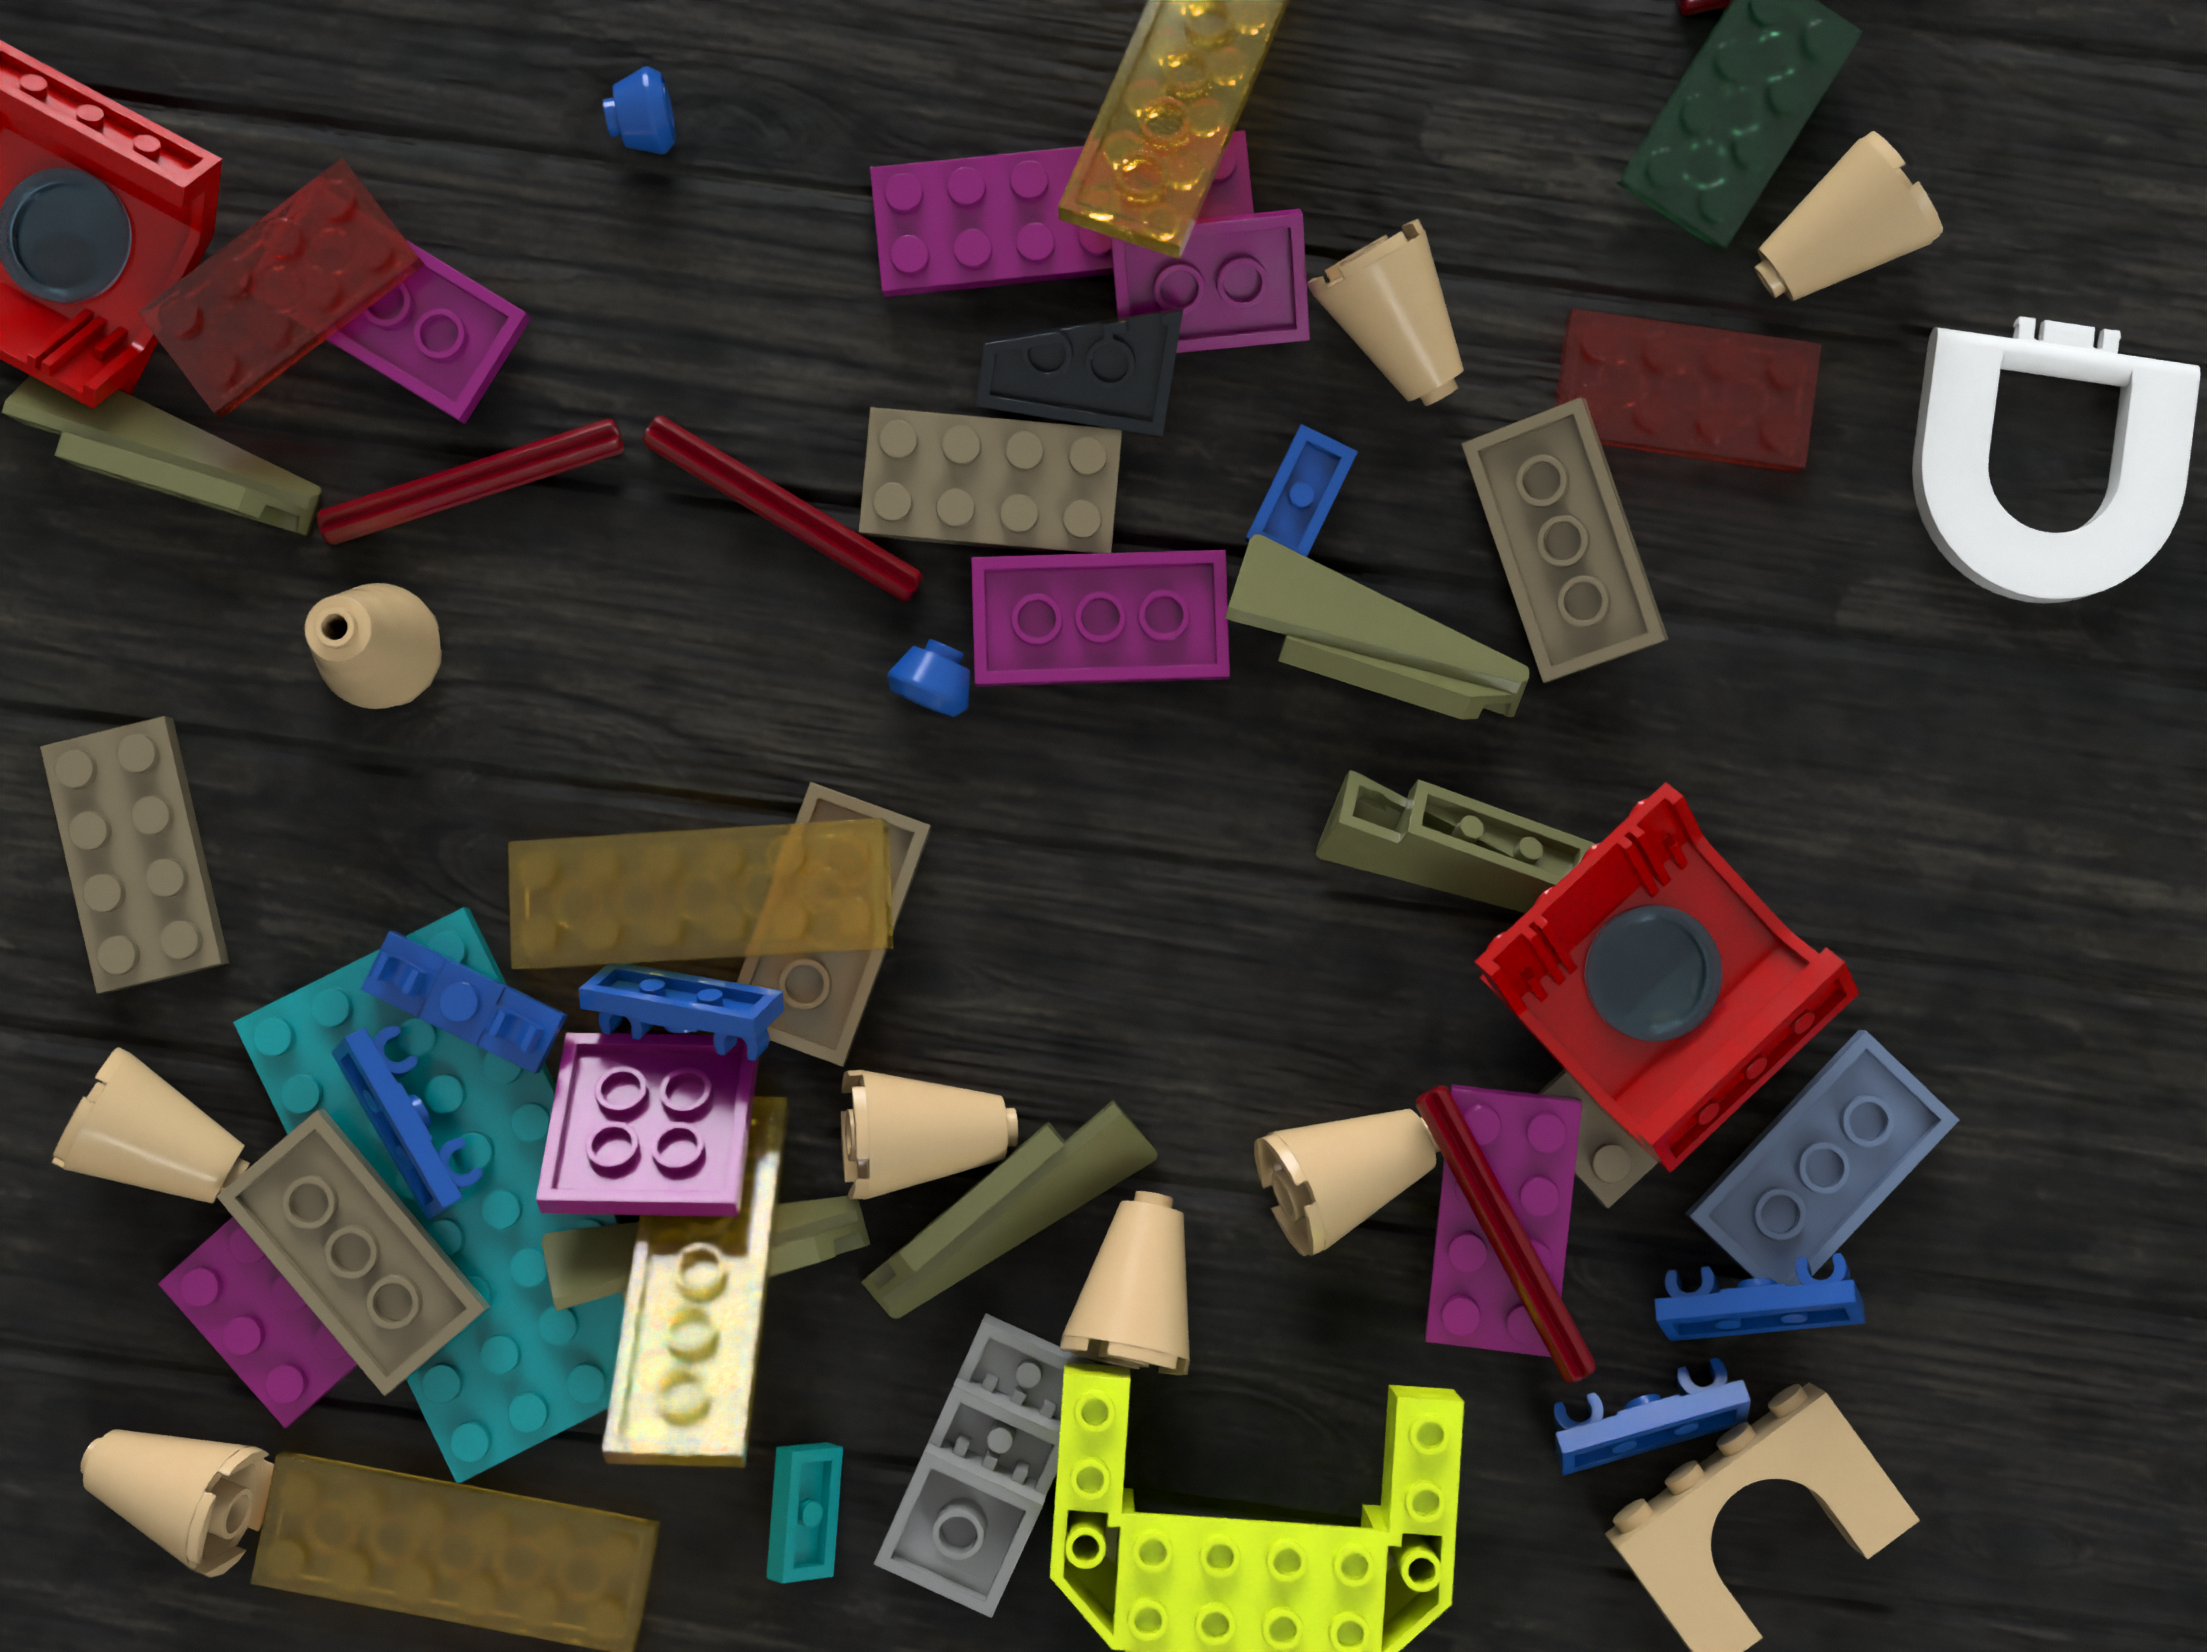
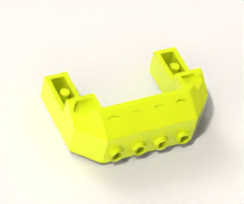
[1050,1363,1464,1652]

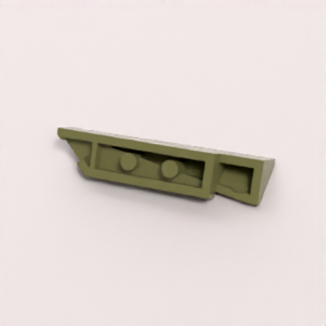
[1,375,323,537]
[1225,534,1529,720]
[1316,770,1635,935]
[861,1100,1157,1319]
[542,1196,871,1318]

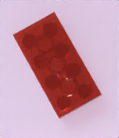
[137,158,425,418]
[1555,309,1822,472]

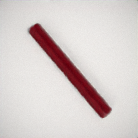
[643,416,923,602]
[317,418,624,545]
[1416,1085,1596,1383]

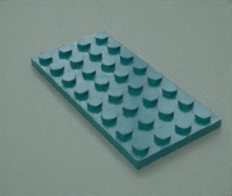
[233,907,692,1484]

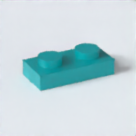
[766,1442,843,1584]

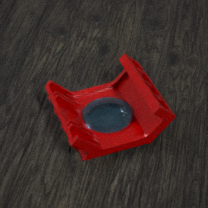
[0,40,222,409]
[1475,782,1859,1173]

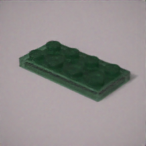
[1616,0,1863,252]

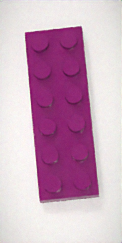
[870,130,1254,297]

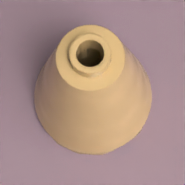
[1754,131,1943,301]
[1307,219,1464,406]
[305,583,442,709]
[52,1047,250,1204]
[841,1070,1018,1200]
[1254,1109,1440,1256]
[1059,1191,1190,1375]
[81,1429,276,1578]

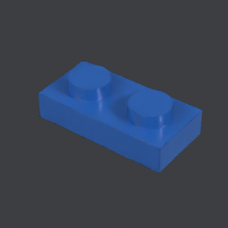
[1245,424,1358,557]

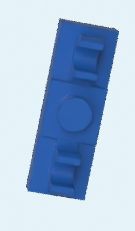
[360,931,567,1074]
[579,961,784,1061]
[331,1026,483,1220]
[1655,1253,1866,1341]
[1554,1358,1751,1476]

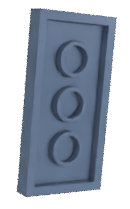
[1685,1030,1959,1286]

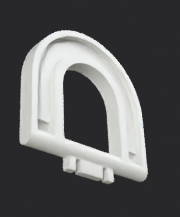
[1912,316,2201,603]

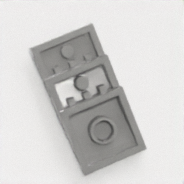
[874,1313,1099,1618]

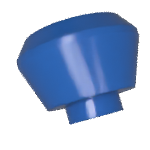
[603,66,676,155]
[887,639,970,718]

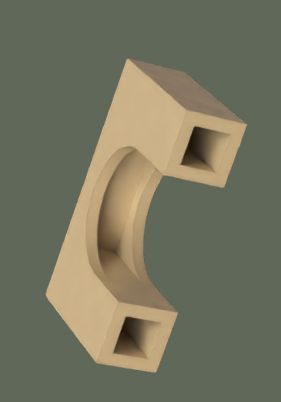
[1605,1383,1920,1652]

